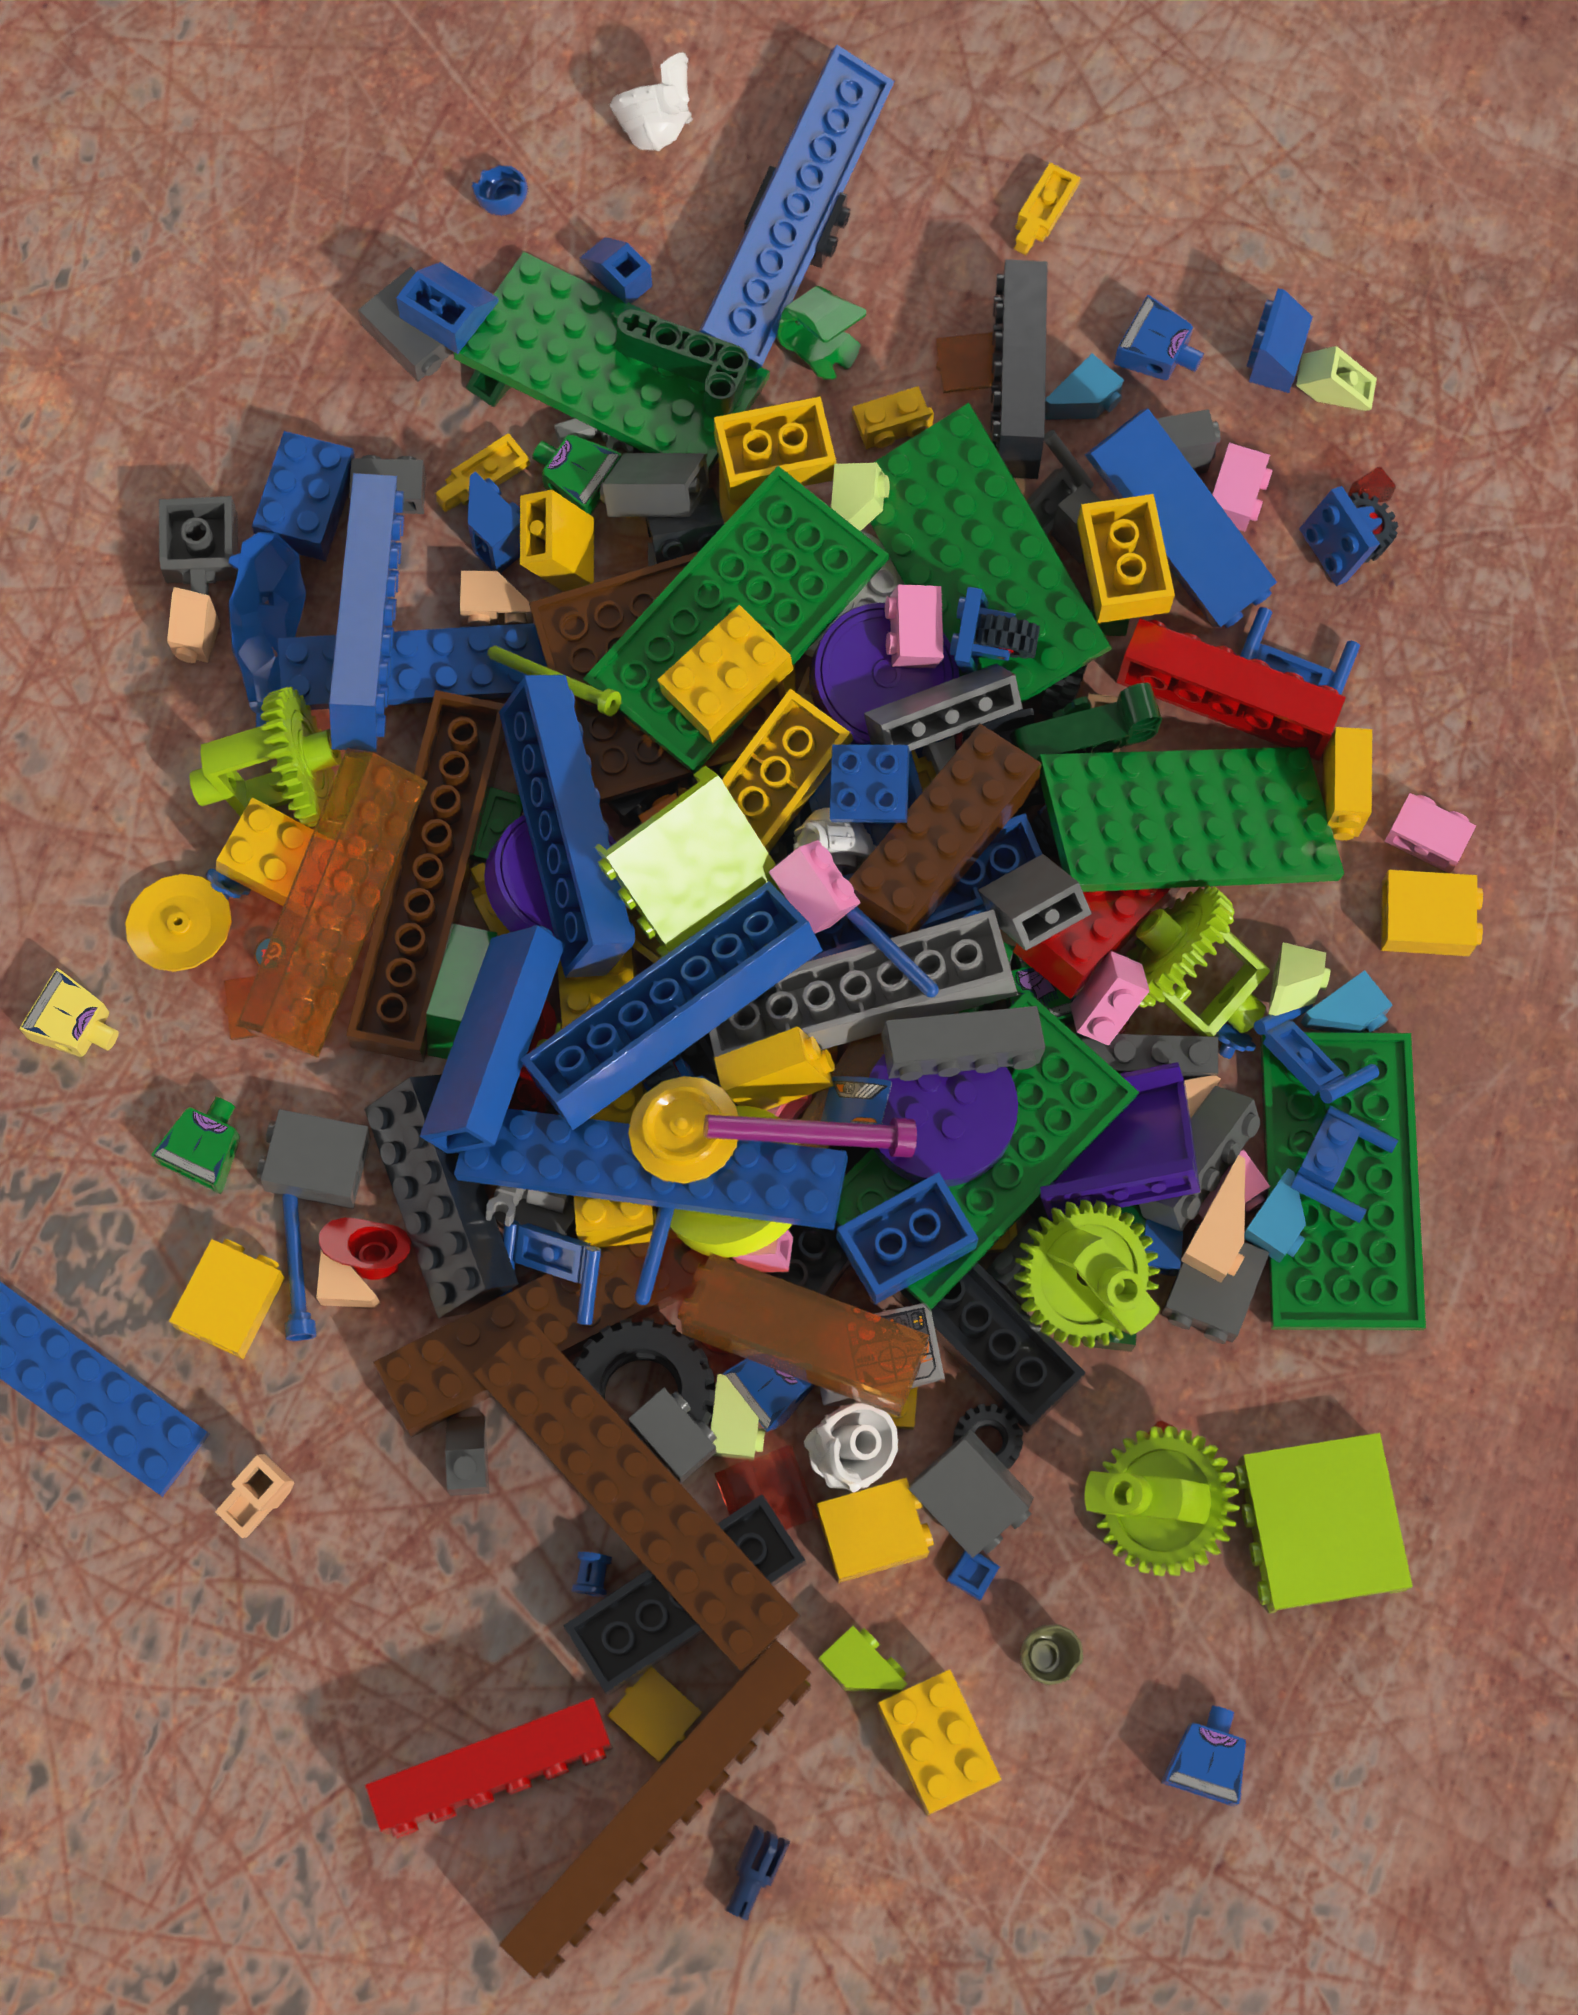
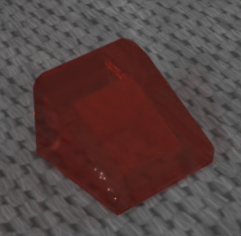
[1348,466,1396,502]

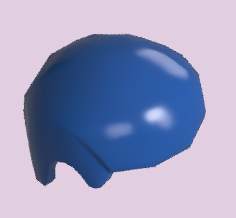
[472,165,528,216]

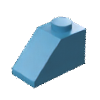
[1045,353,1123,420]
[1301,970,1392,1033]
[1244,1168,1306,1263]

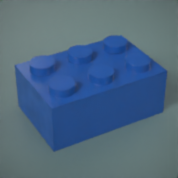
[252,431,355,561]
[836,1172,979,1304]

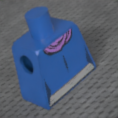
[1114,295,1204,380]
[722,1339,819,1432]
[1161,1705,1246,1807]

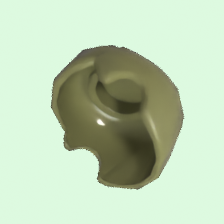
[1020,1624,1083,1685]

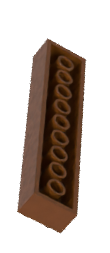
[346,690,505,1063]
[373,1228,741,1438]
[473,1321,801,1671]
[499,1639,812,1980]

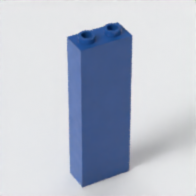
[1085,408,1277,628]
[419,925,565,1154]

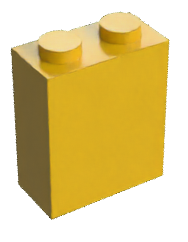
[520,490,594,591]
[1323,727,1372,840]
[1381,870,1483,956]
[714,1026,835,1110]
[169,1239,285,1360]
[816,1477,934,1583]

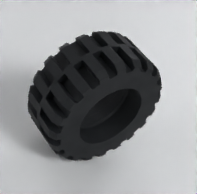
[572,1317,715,1467]

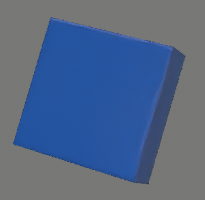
[947,1550,1000,1601]

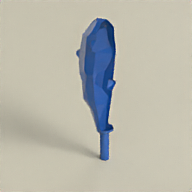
[228,532,306,762]

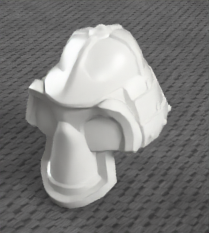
[610,52,693,151]
[793,807,876,875]
[804,1400,899,1493]

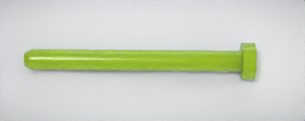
[487,646,621,716]

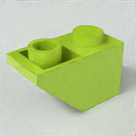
[818,1626,907,1693]

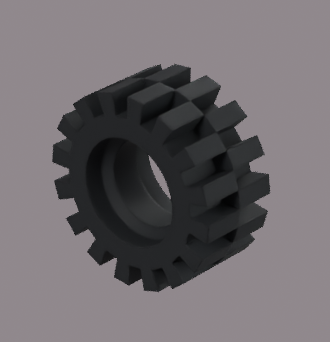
[1039,665,1087,718]
[952,1403,1023,1469]

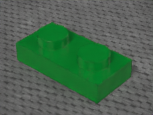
[474,787,523,863]

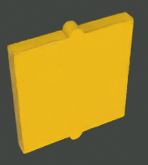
[608,1667,702,1762]

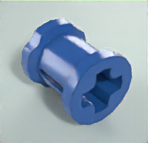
[571,1552,612,1597]

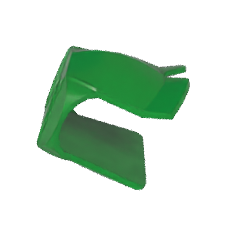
[777,286,867,379]

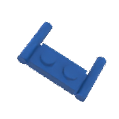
[1240,607,1360,695]
[1254,1004,1379,1104]
[1290,1105,1398,1223]
[500,1220,601,1325]

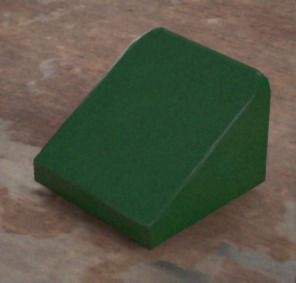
[465,370,511,407]

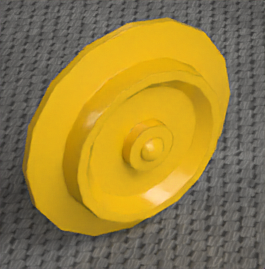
[125,874,232,972]
[628,1076,738,1184]

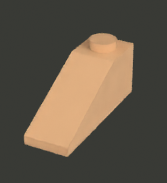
[1180,1155,1245,1283]

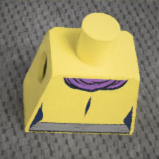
[19,968,119,1057]

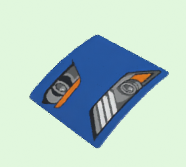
[821,1076,892,1125]

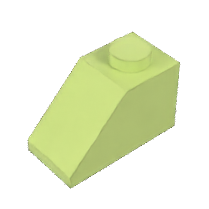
[1296,346,1377,411]
[831,462,890,531]
[1268,942,1331,1016]
[711,1374,765,1461]

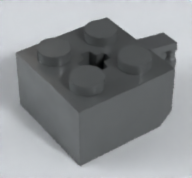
[159,496,238,595]

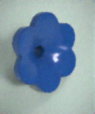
[206,869,251,900]
[1215,1024,1256,1059]

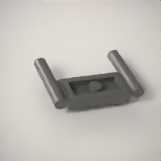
[1026,430,1094,535]

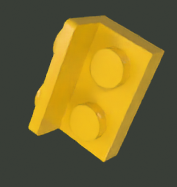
[852,386,934,449]

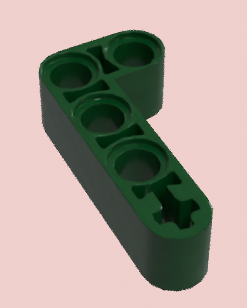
[615,309,749,419]
[1009,683,1162,760]

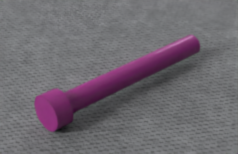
[704,1114,917,1158]

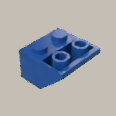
[396,262,499,354]
[1246,288,1313,393]
[468,471,520,574]

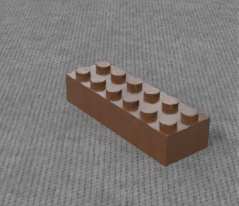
[848,724,1041,937]

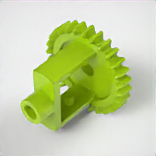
[189,687,342,827]
[1126,885,1270,1037]
[1014,1200,1160,1348]
[1085,1426,1239,1576]

